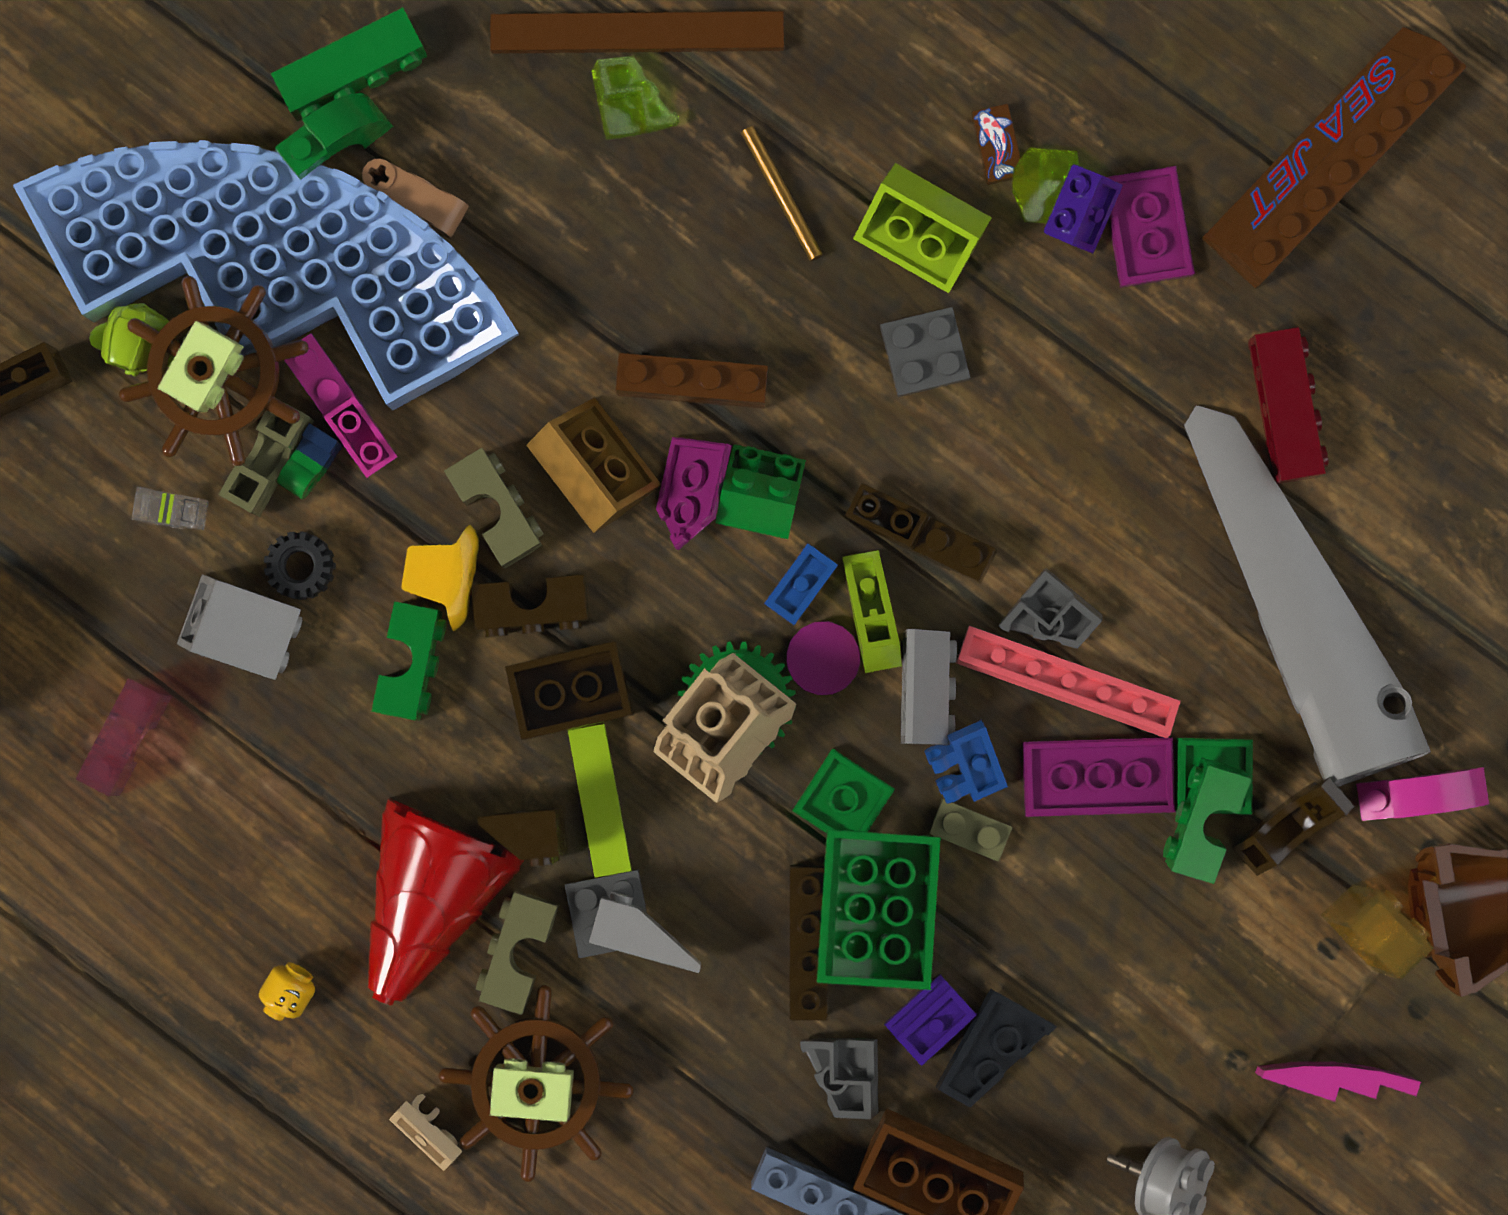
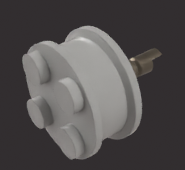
[1107,1137,1214,1215]

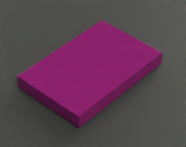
[1107,166,1195,288]

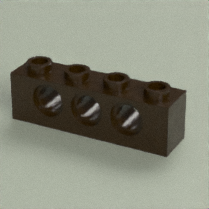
[789,866,828,1021]

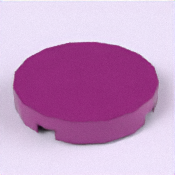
[786,621,860,695]

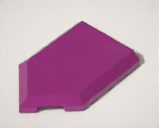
[656,437,732,550]

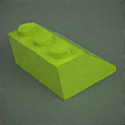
[853,163,992,293]

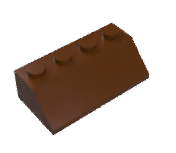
[853,1108,1024,1215]

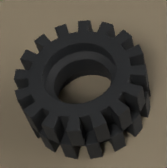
[264,531,336,600]

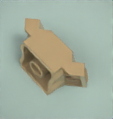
[653,653,796,803]

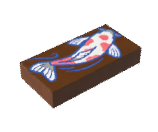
[971,104,1024,185]

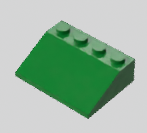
[817,830,941,990]

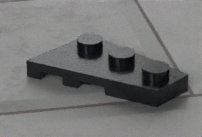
[935,989,1057,1108]

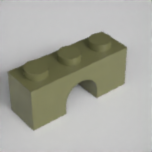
[218,398,314,517]
[444,448,544,569]
[476,890,560,1015]

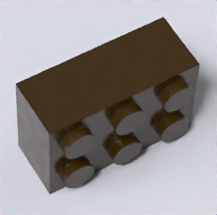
[505,641,634,740]

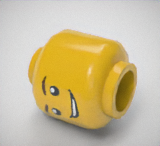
[258,962,315,1021]

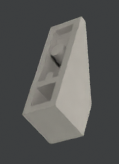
[589,892,701,973]

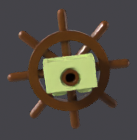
[119,276,309,466]
[439,985,634,1182]

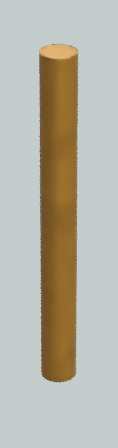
[741,126,823,261]

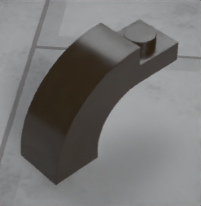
[1232,778,1354,876]

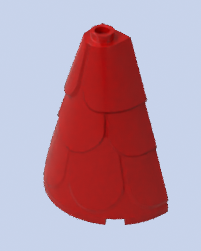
[368,798,524,1006]

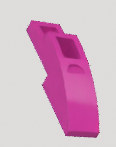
[284,333,397,478]

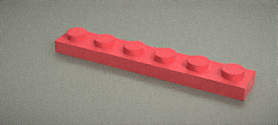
[956,626,1180,738]

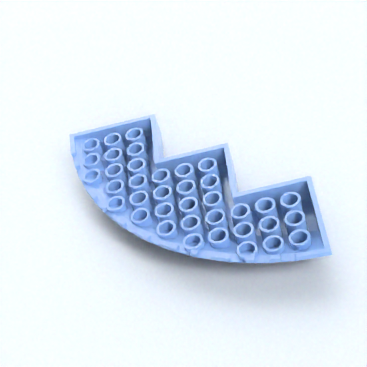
[13,140,519,410]

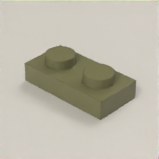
[929,799,1012,862]

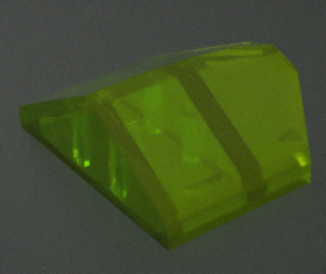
[1012,148,1079,223]

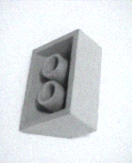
[901,629,957,745]

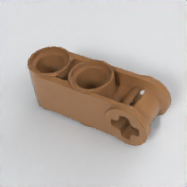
[362,159,469,239]

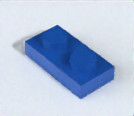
[764,544,838,625]

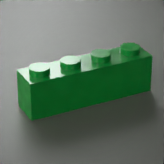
[271,8,428,122]

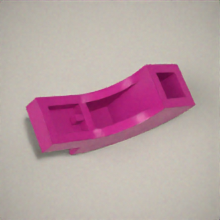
[1356,767,1489,821]

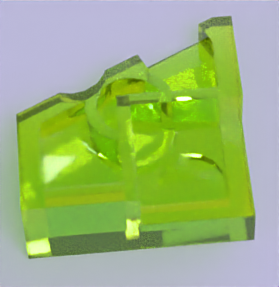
[591,56,679,140]

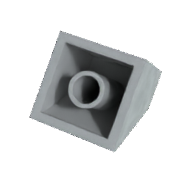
[177,574,302,680]

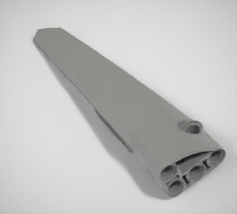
[1184,405,1431,787]

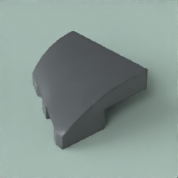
[999,568,1102,649]
[800,1038,878,1119]

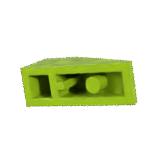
[842,550,902,673]

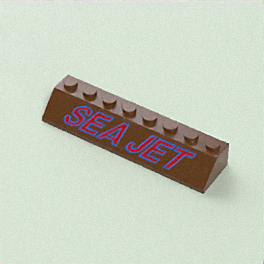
[1202,27,1467,288]

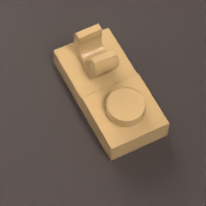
[389,1094,462,1171]

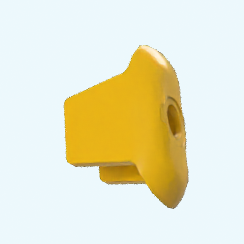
[401,524,479,631]

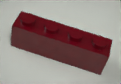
[1248,327,1329,484]

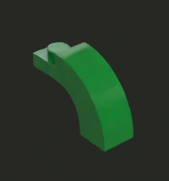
[275,93,393,180]

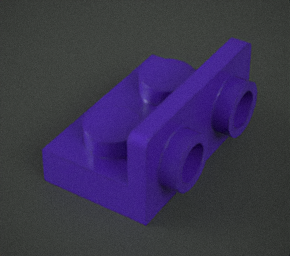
[1044,164,1123,254]

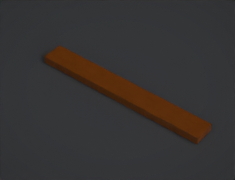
[490,11,784,54]

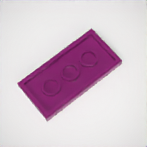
[1022,738,1176,817]

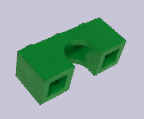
[371,601,447,721]
[1163,757,1251,884]

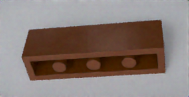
[616,353,768,409]

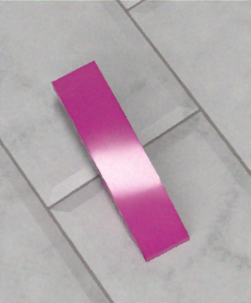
[1255,1062,1421,1102]

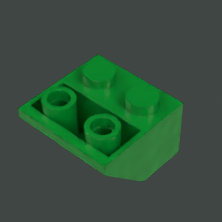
[715,444,806,539]

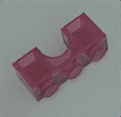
[76,678,172,796]

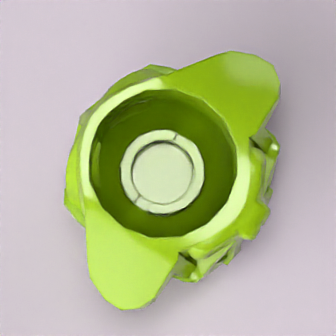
[89,303,180,377]

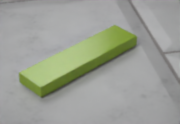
[568,724,632,878]

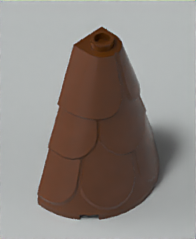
[1408,844,1508,997]

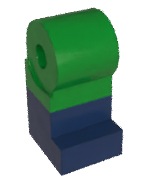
[277,423,343,500]

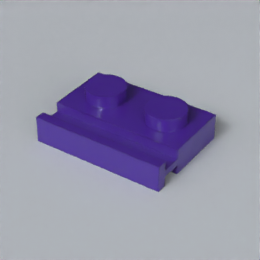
[884,973,977,1066]

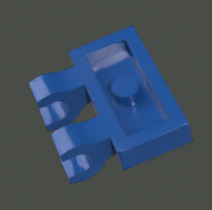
[924,720,1008,804]

